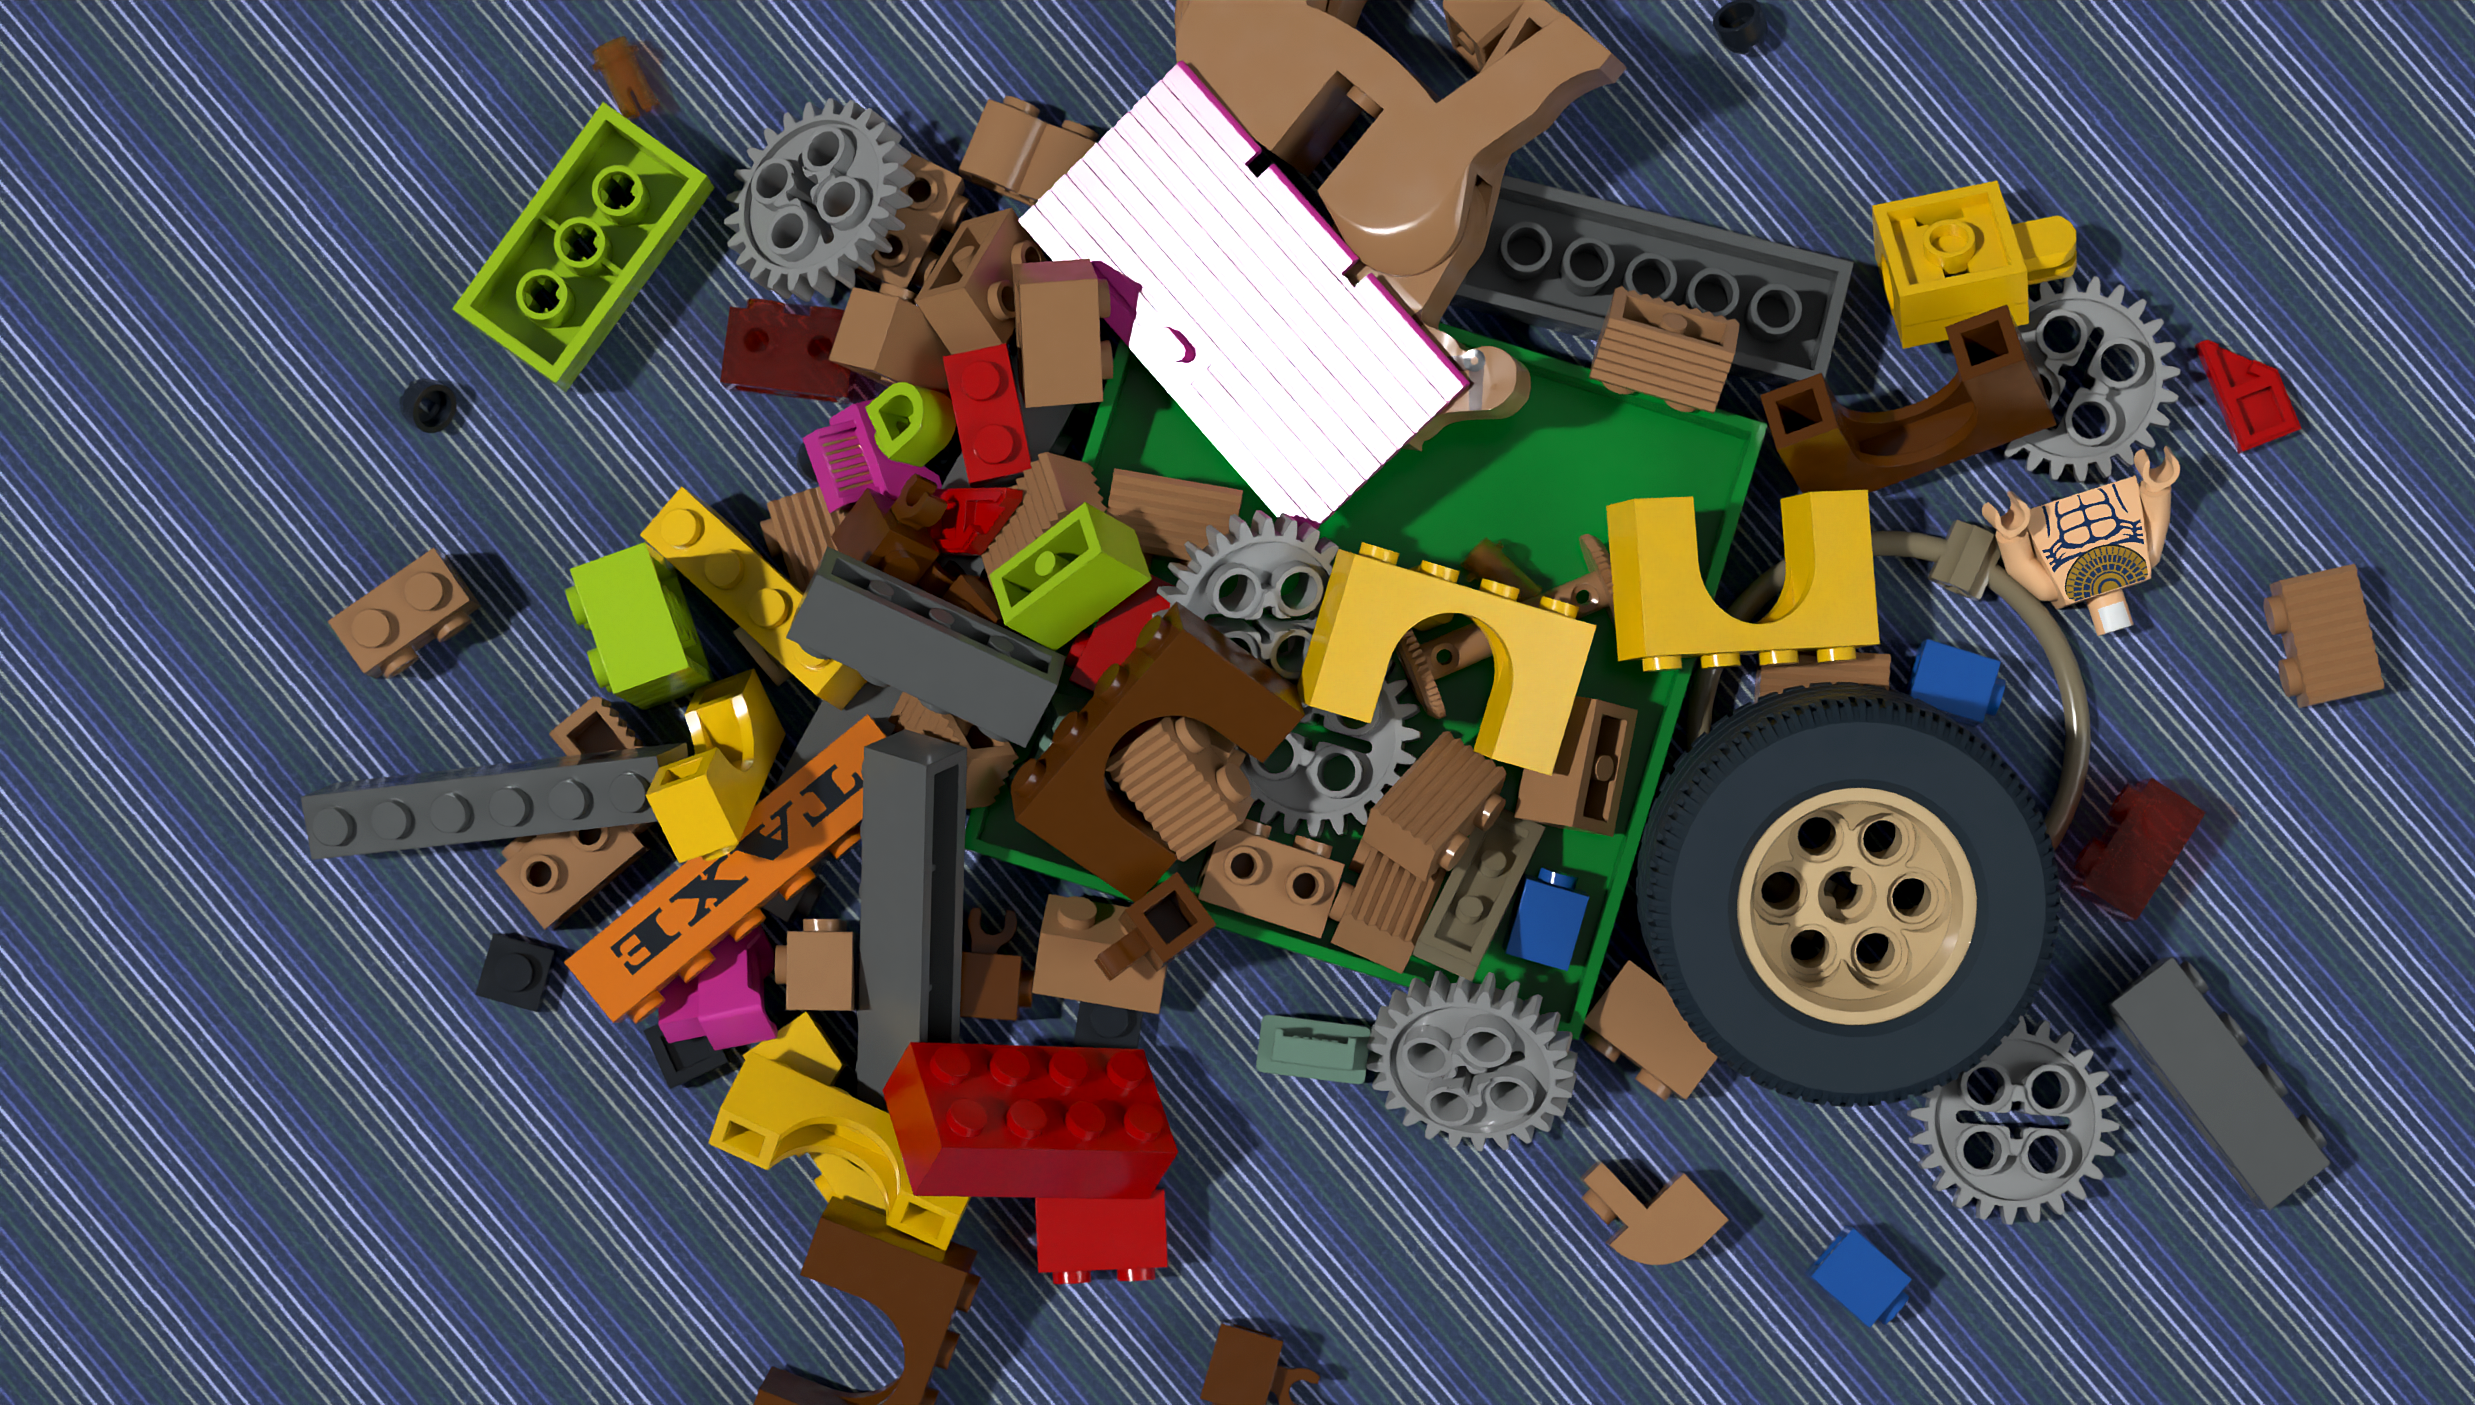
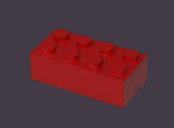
[882,1042,1178,1199]

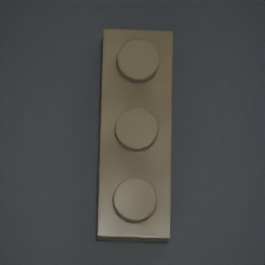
[1412,808,1546,981]

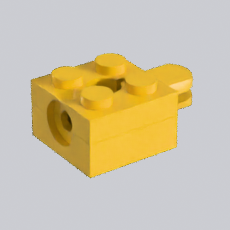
[1872,181,2077,349]

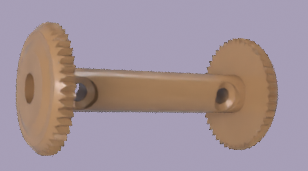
[1395,534,1616,719]

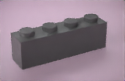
[786,546,1066,748]
[2101,957,2331,1211]

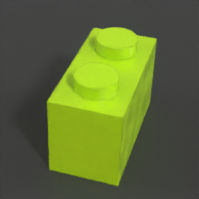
[989,502,1151,651]

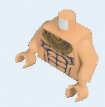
[1982,446,2180,636]

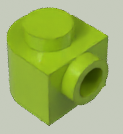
[865,382,956,468]

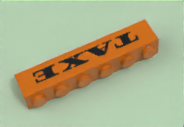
[564,714,888,1025]

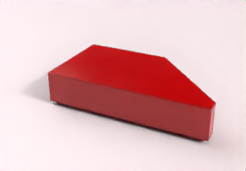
[2195,339,2302,454]
[926,487,1023,556]

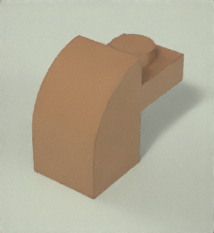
[1579,1161,1729,1265]

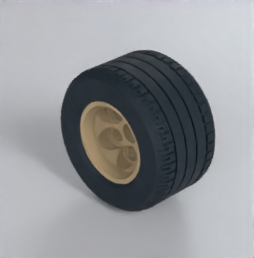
[1635,682,2060,1107]

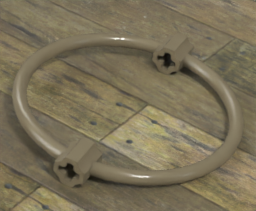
[1686,520,2091,949]

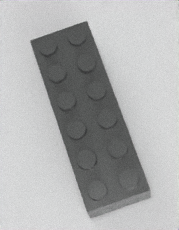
[1449,175,1854,387]

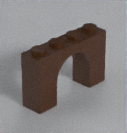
[1760,304,2056,493]
[1011,601,1305,902]
[753,1196,982,1405]

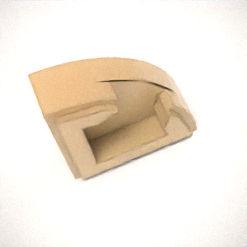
[733,627,793,686]

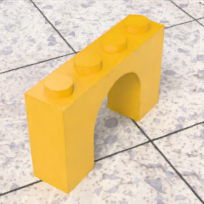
[1606,490,1880,672]
[1297,542,1596,776]

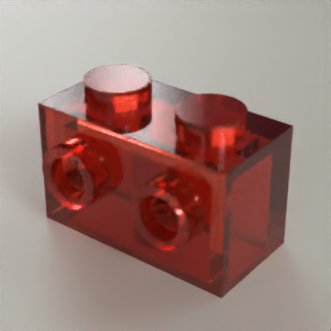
[720,299,856,405]
[2070,777,2206,922]

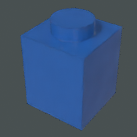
[1904,639,2006,727]
[1502,867,1589,971]
[1804,1225,1912,1328]

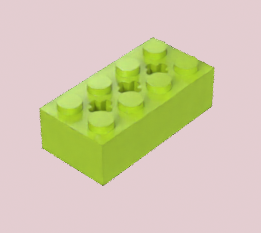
[452,102,714,393]
[565,542,715,710]

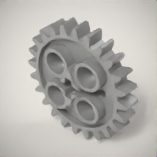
[724,98,915,302]
[2003,276,2180,483]
[1152,510,1339,708]
[1236,635,1423,838]
[1366,971,1578,1151]
[1907,1016,2119,1225]

